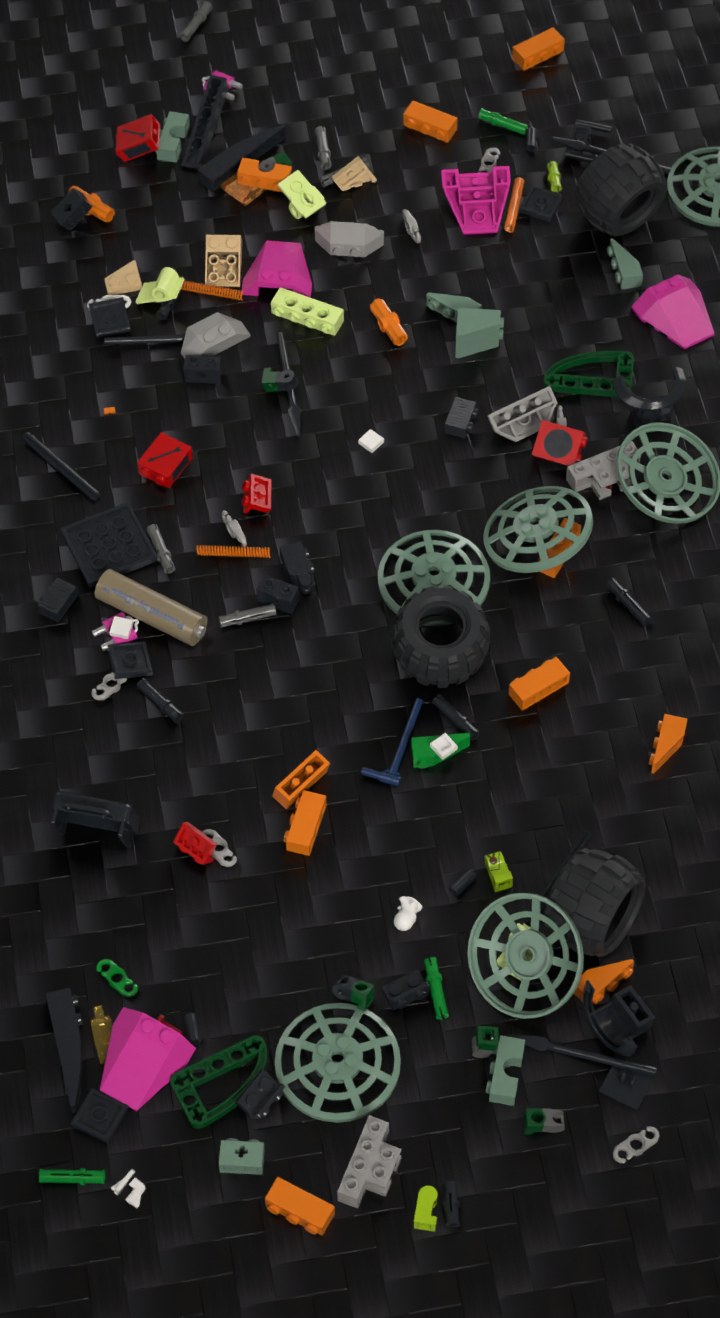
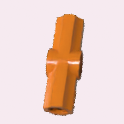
[67,186,115,223]
[370,298,408,346]

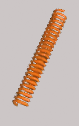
[504,178,524,232]
[180,280,243,301]
[197,545,270,558]

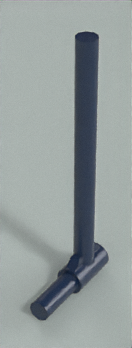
[361,698,423,786]

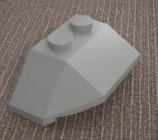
[315,221,384,257]
[181,312,250,359]
[487,386,557,442]

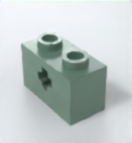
[219,1138,265,1175]

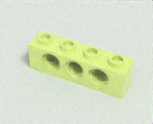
[271,287,344,336]

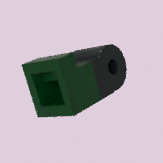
[262,368,298,392]
[332,975,375,1011]

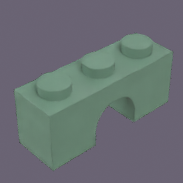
[155,111,190,163]
[486,1035,525,1106]

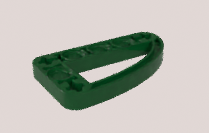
[544,351,634,397]
[170,1036,267,1129]

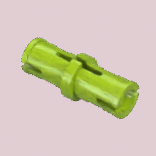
[547,161,562,193]

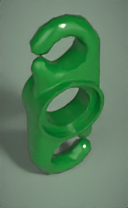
[96,959,138,997]

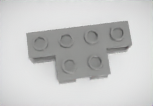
[566,441,641,500]
[337,1115,401,1208]

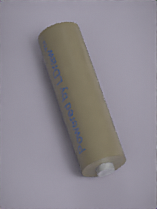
[95,569,208,646]

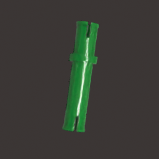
[478,108,528,135]
[424,957,449,1020]
[39,1168,105,1185]

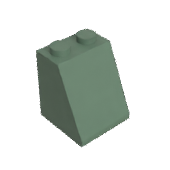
[455,308,504,358]

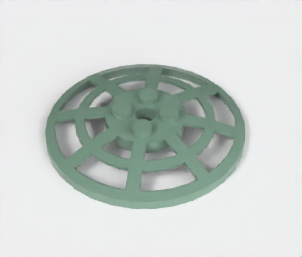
[667,147,720,227]
[616,423,720,524]
[483,486,593,573]
[378,530,490,626]
[468,893,584,1019]
[275,1003,401,1123]

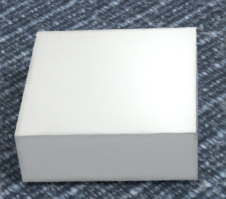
[358,429,384,453]
[109,616,133,639]
[430,733,458,760]

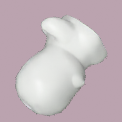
[394,896,422,931]

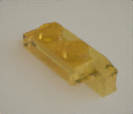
[91,1006,113,1064]

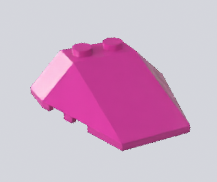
[441,166,511,235]
[241,241,312,298]
[632,275,715,349]
[100,1007,196,1111]

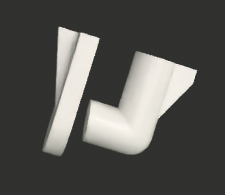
[111,1169,145,1208]

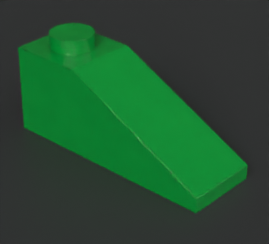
[411,733,470,768]

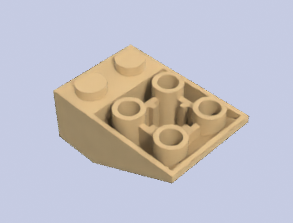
[205,235,242,287]

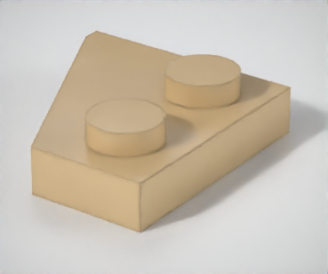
[332,156,377,191]
[104,260,142,295]

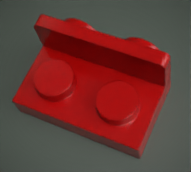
[241,474,271,514]
[173,822,217,865]

